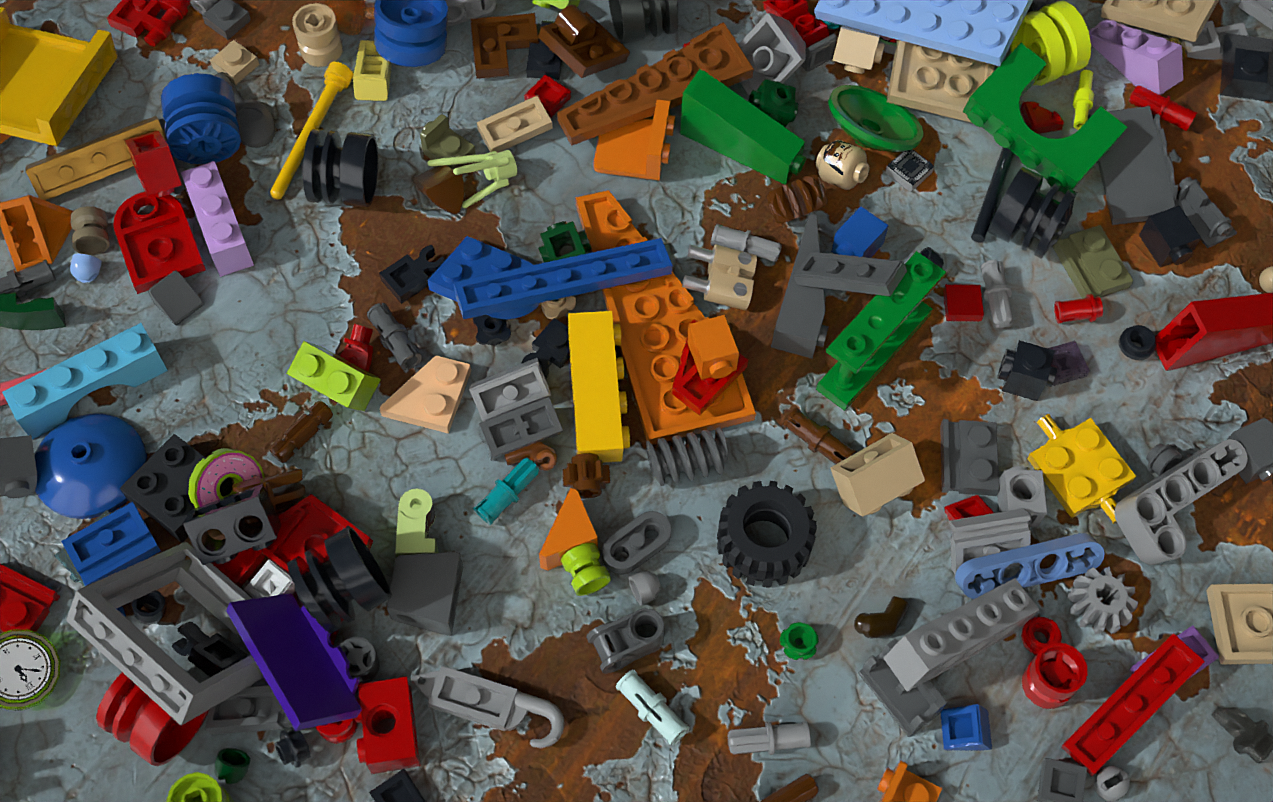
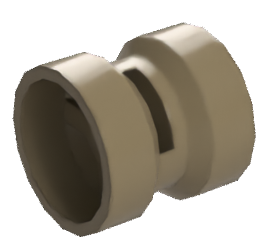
[71,206,110,255]

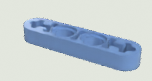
[955,533,1105,599]

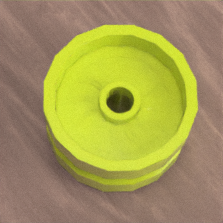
[1010,1,1091,86]

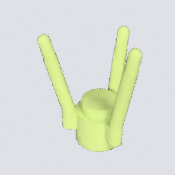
[427,150,517,208]

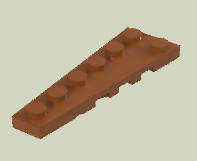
[557,22,754,146]

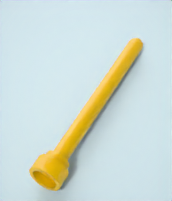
[270,61,354,200]

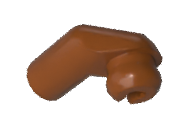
[504,441,558,471]

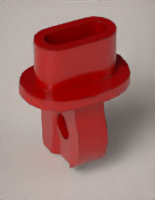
[340,324,373,372]

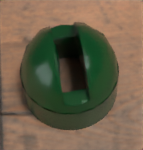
[214,748,250,785]

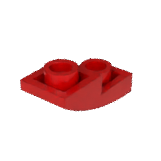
[763,0,829,48]

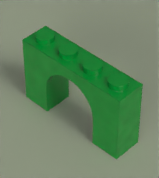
[963,43,1127,194]

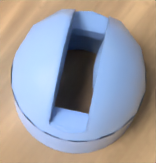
[70,254,102,283]

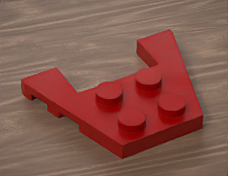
[211,494,373,645]

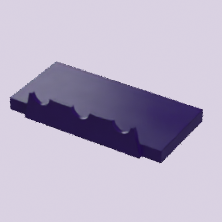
[226,593,362,731]

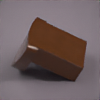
[413,166,464,214]

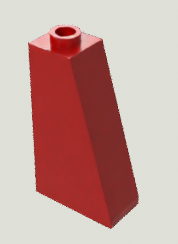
[1155,293,1273,371]

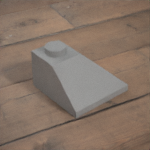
[738,12,806,96]

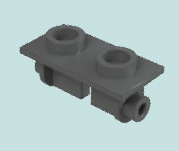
[1175,177,1237,249]

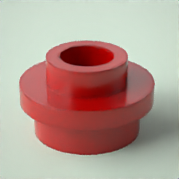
[1021,617,1062,655]

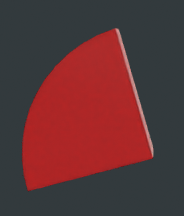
[1020,101,1064,134]

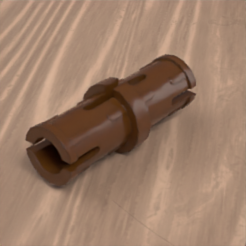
[783,408,857,464]

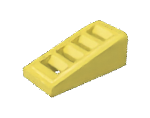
[353,40,392,101]

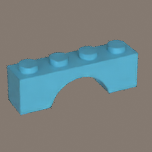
[2,323,168,440]

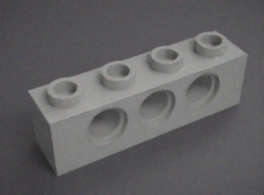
[884,578,1039,692]

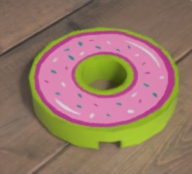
[188,448,265,508]

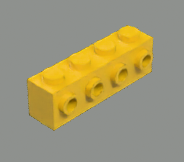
[568,311,630,463]

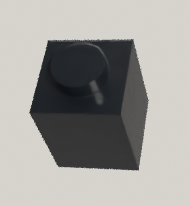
[1139,205,1201,268]

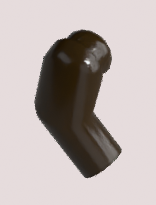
[854,596,910,639]

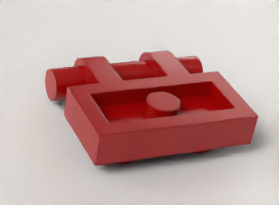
[107,0,191,47]

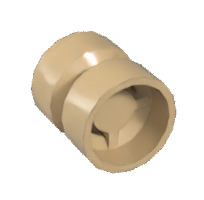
[293,3,343,67]

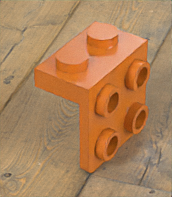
[593,99,676,181]

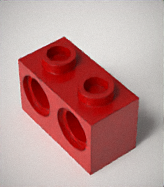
[125,130,182,197]

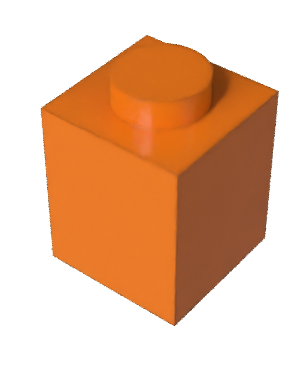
[687,315,739,380]

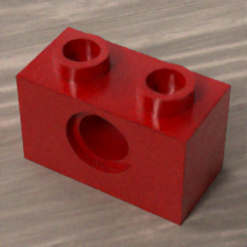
[355,676,421,774]

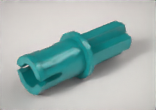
[473,458,539,525]

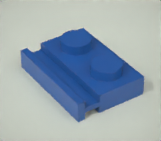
[61,502,161,586]

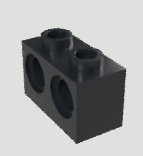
[183,484,282,566]

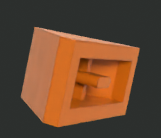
[539,488,598,571]

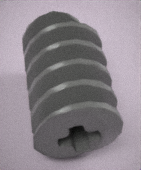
[646,427,728,486]

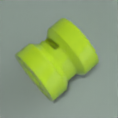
[561,543,611,596]

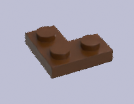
[470,13,538,79]

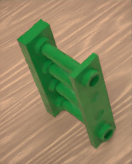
[816,251,946,411]

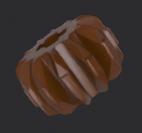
[766,174,828,224]

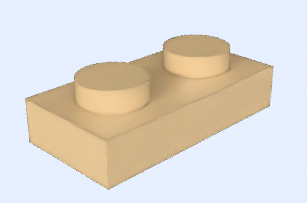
[477,96,553,153]

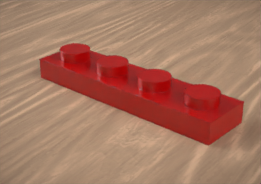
[1061,633,1205,776]

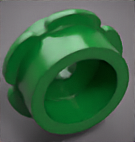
[780,622,819,660]

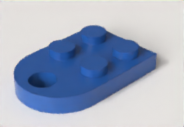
[428,236,540,319]

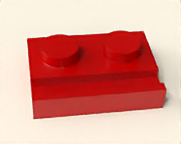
[0,564,60,639]

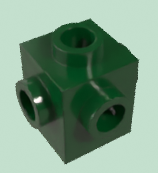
[748,79,799,127]
[538,221,592,263]

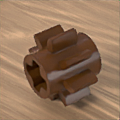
[562,453,611,499]

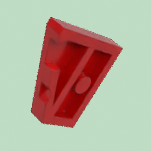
[672,319,748,416]

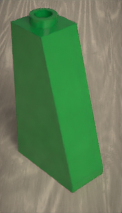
[680,69,806,185]

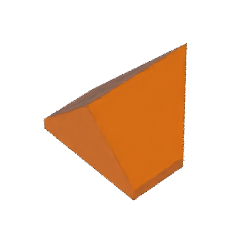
[0,195,73,272]

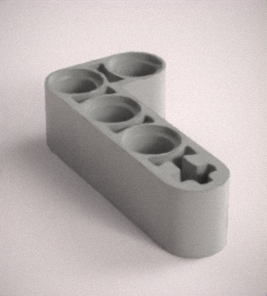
[1114,439,1248,565]

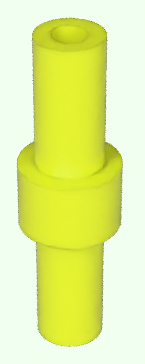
[1073,70,1094,130]

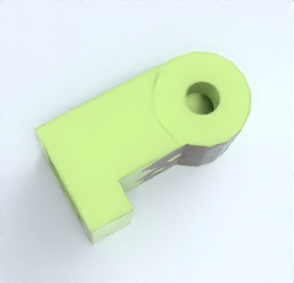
[395,488,439,557]

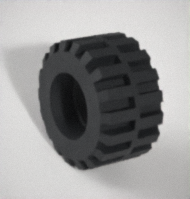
[717,481,817,587]

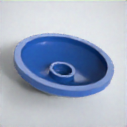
[34,414,147,519]

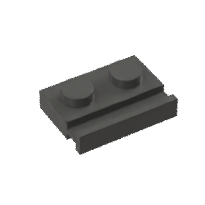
[940,419,999,496]

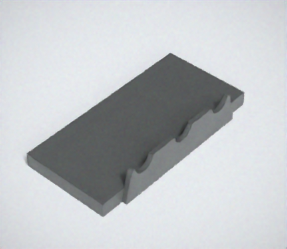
[1088,106,1178,225]

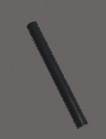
[971,147,1014,243]

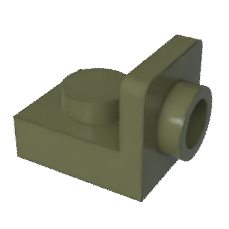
[420,114,476,170]

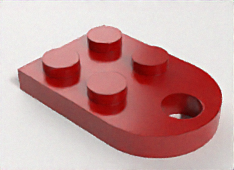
[113,192,206,294]

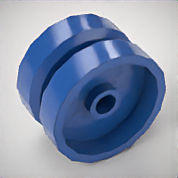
[374,0,448,67]

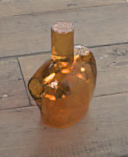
[324,0,374,36]

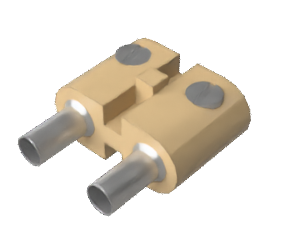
[682,244,757,311]

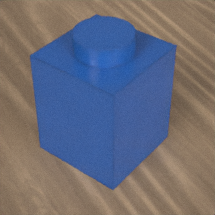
[831,206,889,258]

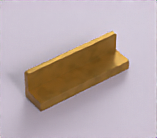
[25,116,166,200]

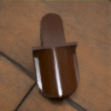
[232,469,306,524]

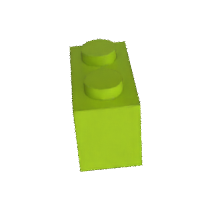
[286,341,381,411]

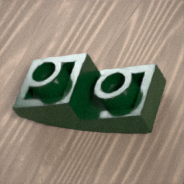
[0,292,66,330]

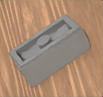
[469,358,552,421]

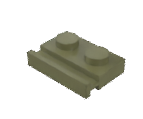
[1052,225,1133,299]

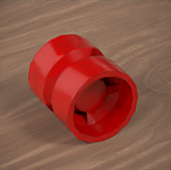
[1022,643,1088,709]

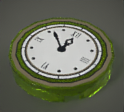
[0,629,61,711]

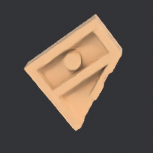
[380,356,471,434]

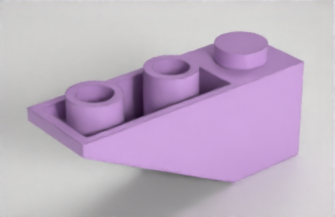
[1089,20,1183,95]

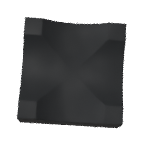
[120,434,234,543]

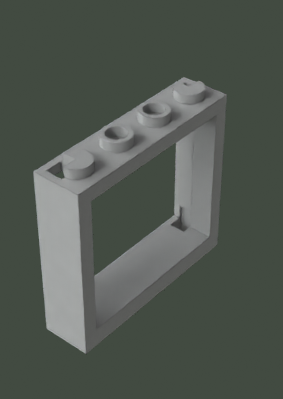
[66,542,264,725]

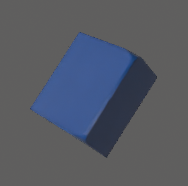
[941,704,992,751]

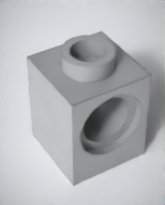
[997,466,1047,527]

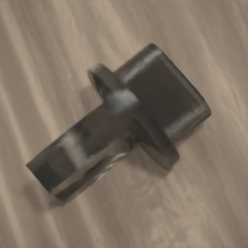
[1211,706,1273,764]

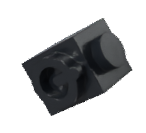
[997,340,1058,401]

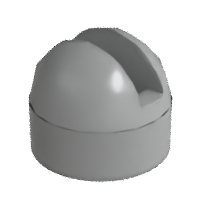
[628,571,660,605]
[1093,766,1130,801]

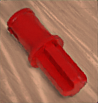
[1129,85,1198,132]

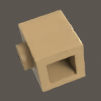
[833,26,885,74]

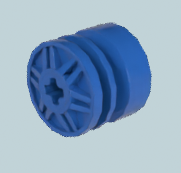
[161,73,241,165]

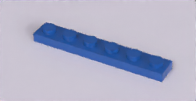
[454,238,673,319]

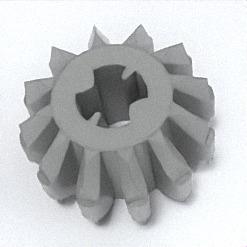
[1067,567,1138,635]

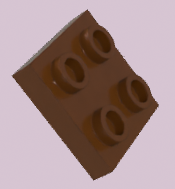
[538,4,630,78]

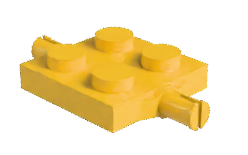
[1027,414,1136,524]

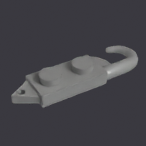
[411,666,565,748]

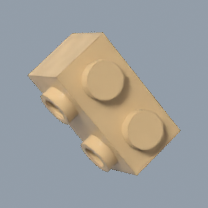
[830,433,925,517]

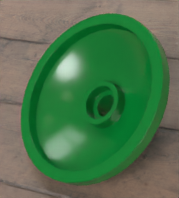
[828,85,923,152]

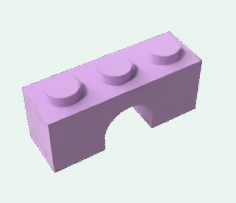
[181,161,254,277]

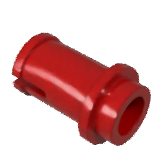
[1054,294,1103,324]

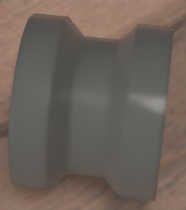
[339,637,380,684]

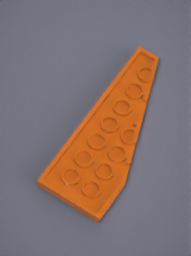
[575,190,756,445]

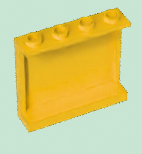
[0,7,118,146]

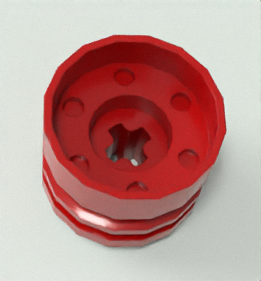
[96,672,209,767]

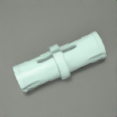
[616,670,690,745]

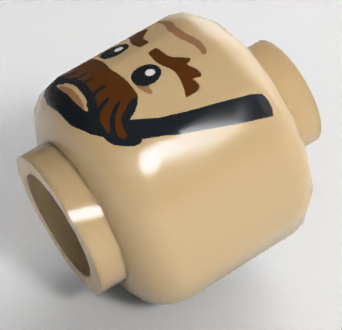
[816,140,869,190]

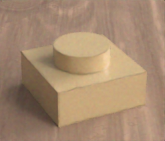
[210,40,259,85]

